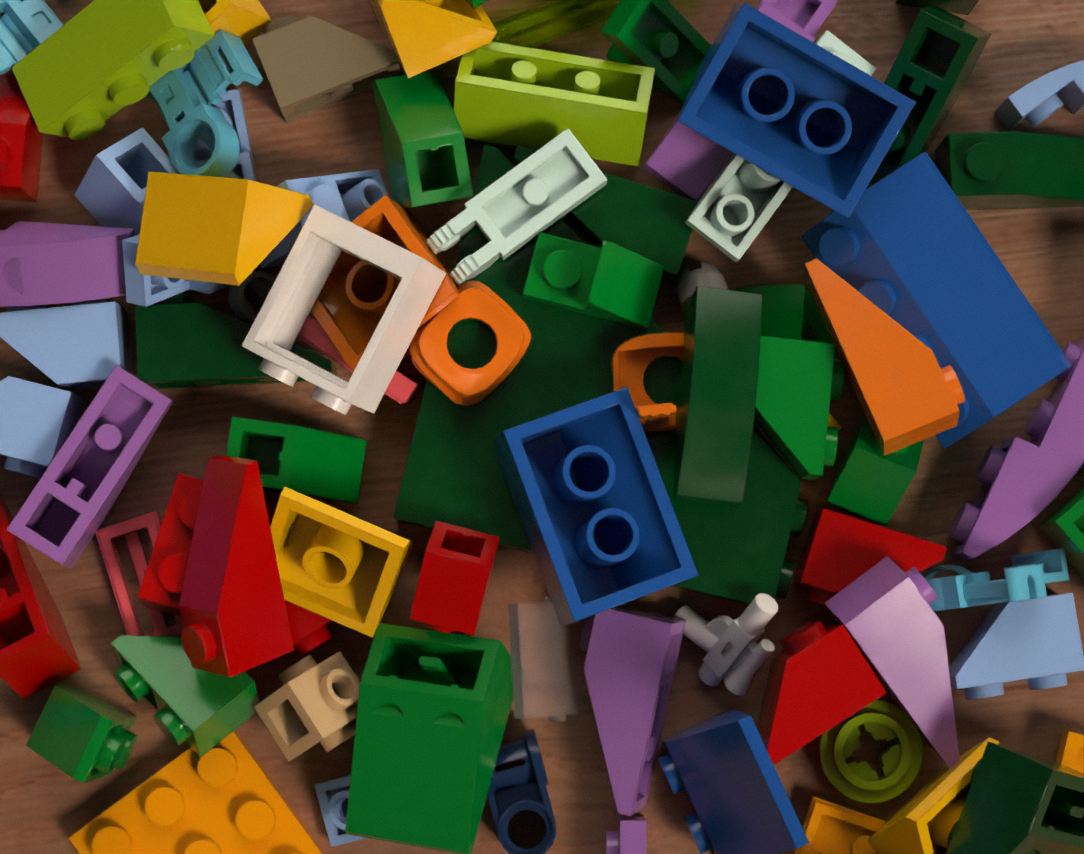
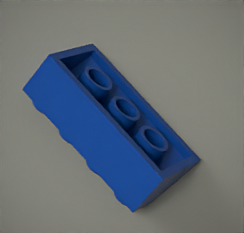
[801,152,1072,449]

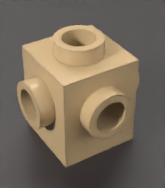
[254,651,361,762]

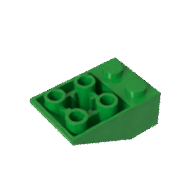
[345,623,521,854]

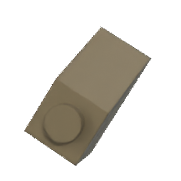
[252,16,402,123]

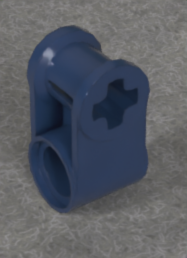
[486,728,556,854]

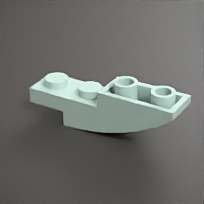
[685,30,876,262]

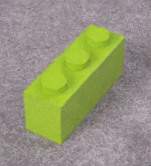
[12,0,215,140]
[454,41,655,167]

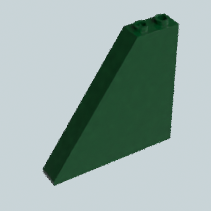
[393,145,808,605]

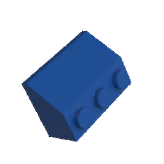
[676,3,916,218]
[492,387,699,627]

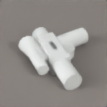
[674,593,778,696]

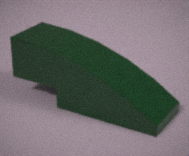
[674,286,762,508]

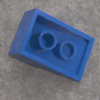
[658,708,809,854]

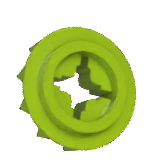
[818,700,923,803]

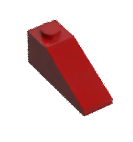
[179,455,294,678]
[0,493,81,699]

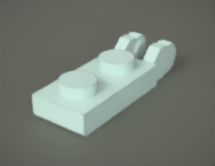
[426,128,607,286]

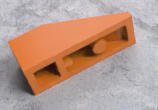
[805,259,966,456]

